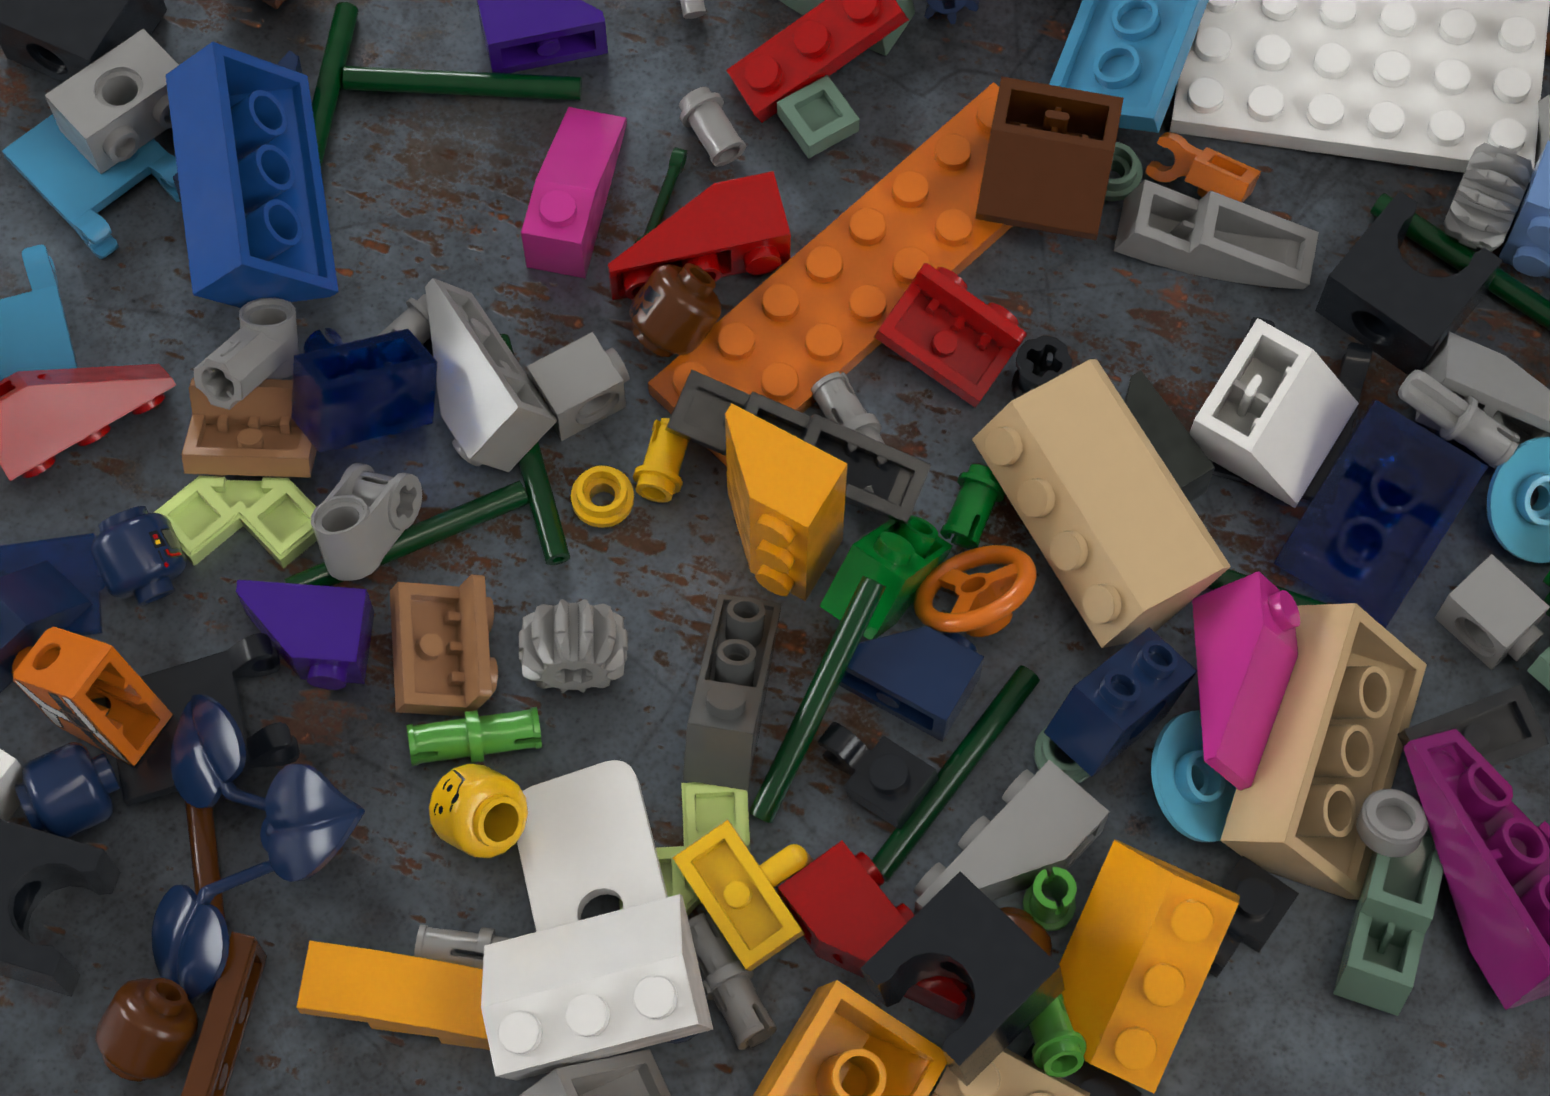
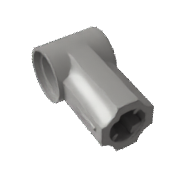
[194,298,300,410]

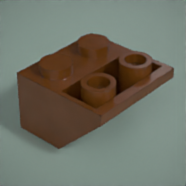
[975,76,1124,241]

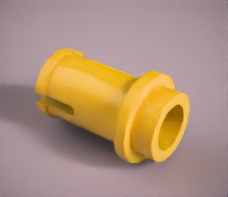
[633,418,689,503]

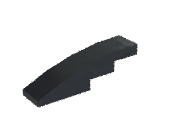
[665,370,932,524]

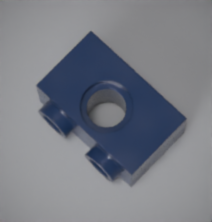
[1044,627,1197,777]

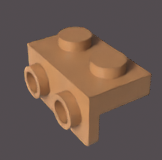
[181,378,321,478]
[390,574,498,717]

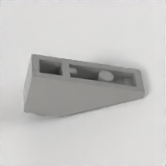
[425,278,558,472]
[1415,331,1550,445]

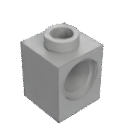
[527,332,630,441]
[1435,554,1550,670]

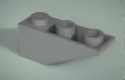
[913,760,1110,915]

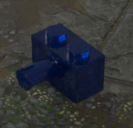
[291,328,438,453]

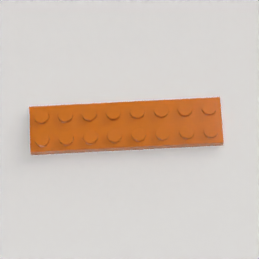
[648,82,1013,467]

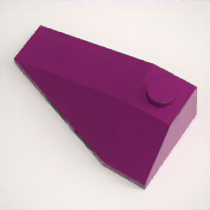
[1403,729,1550,1010]

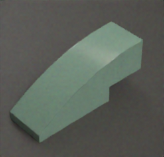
[1333,804,1443,1016]

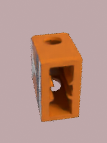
[12,626,173,766]

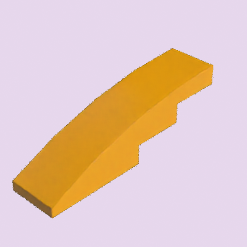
[296,940,490,1050]

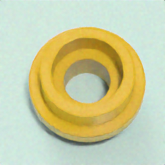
[571,465,634,528]

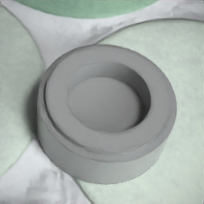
[1356,789,1428,857]

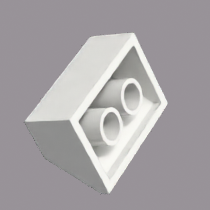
[481,894,713,1081]

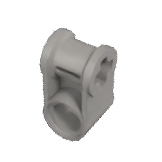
[311,462,422,581]

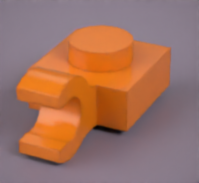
[1145,132,1261,203]

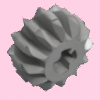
[1443,143,1533,252]
[519,599,628,693]

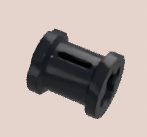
[1011,335,1073,399]

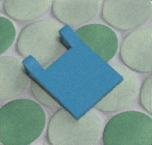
[2,114,180,259]
[0,245,78,381]

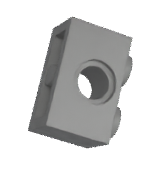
[45,28,179,174]

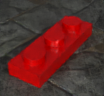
[726,0,909,123]

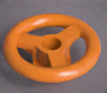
[913,545,1037,637]

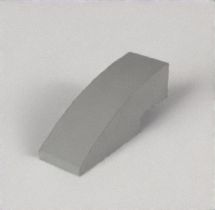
[1114,179,1319,290]

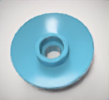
[1487,436,1550,563]
[1151,710,1236,843]

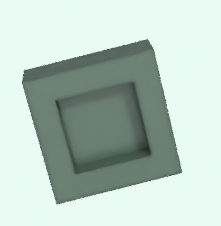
[777,75,860,159]

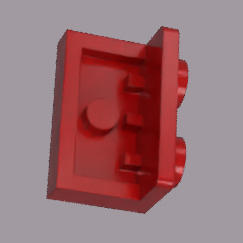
[874,263,1027,408]

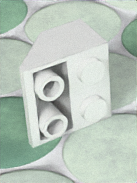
[1189,318,1359,508]

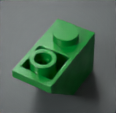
[819,515,953,640]

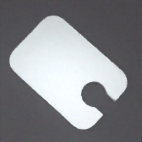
[517,760,668,932]

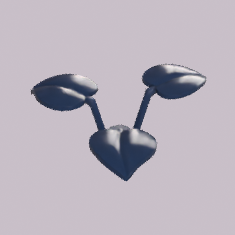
[152,694,365,1004]

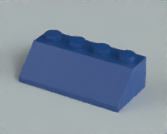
[165,42,339,308]

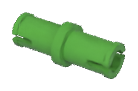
[406,707,542,766]

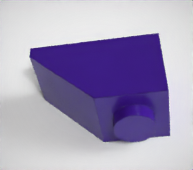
[477,0,608,73]
[236,579,375,690]

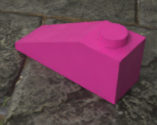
[521,107,627,279]
[1192,571,1300,791]

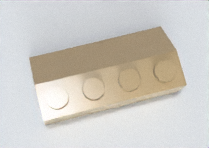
[972,359,1231,648]
[1220,603,1427,900]

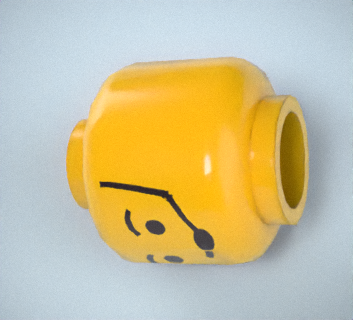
[429,764,528,858]

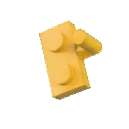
[673,820,814,971]

